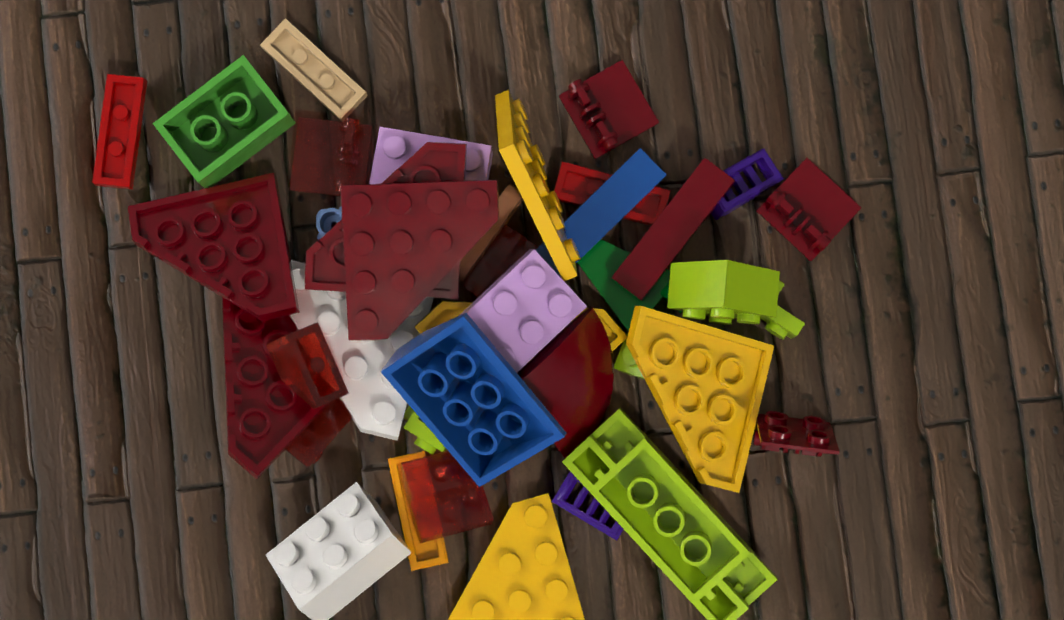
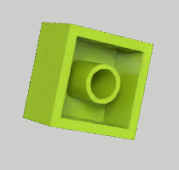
[667,260,780,325]

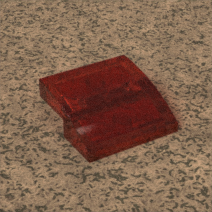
[400,451,494,544]

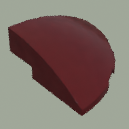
[517,306,614,459]

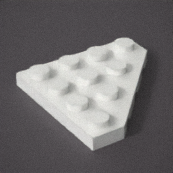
[290,260,434,441]

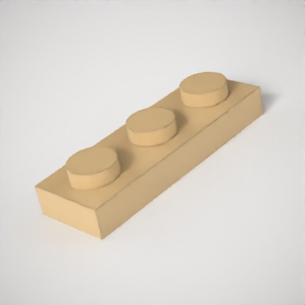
[260,18,368,122]

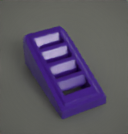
[711,148,784,220]
[552,471,623,541]

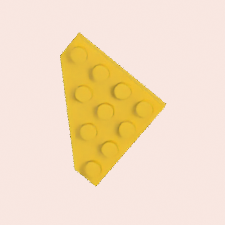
[495,89,580,281]
[626,306,774,493]
[448,493,585,620]

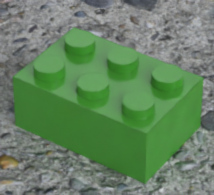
[152,55,296,188]

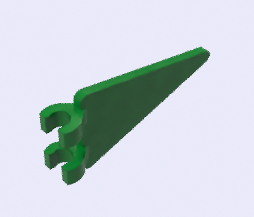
[577,240,682,332]

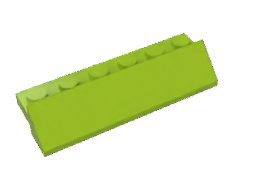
[562,408,778,620]

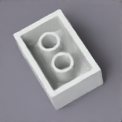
[266,482,412,620]

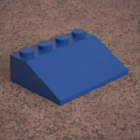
[381,313,567,487]

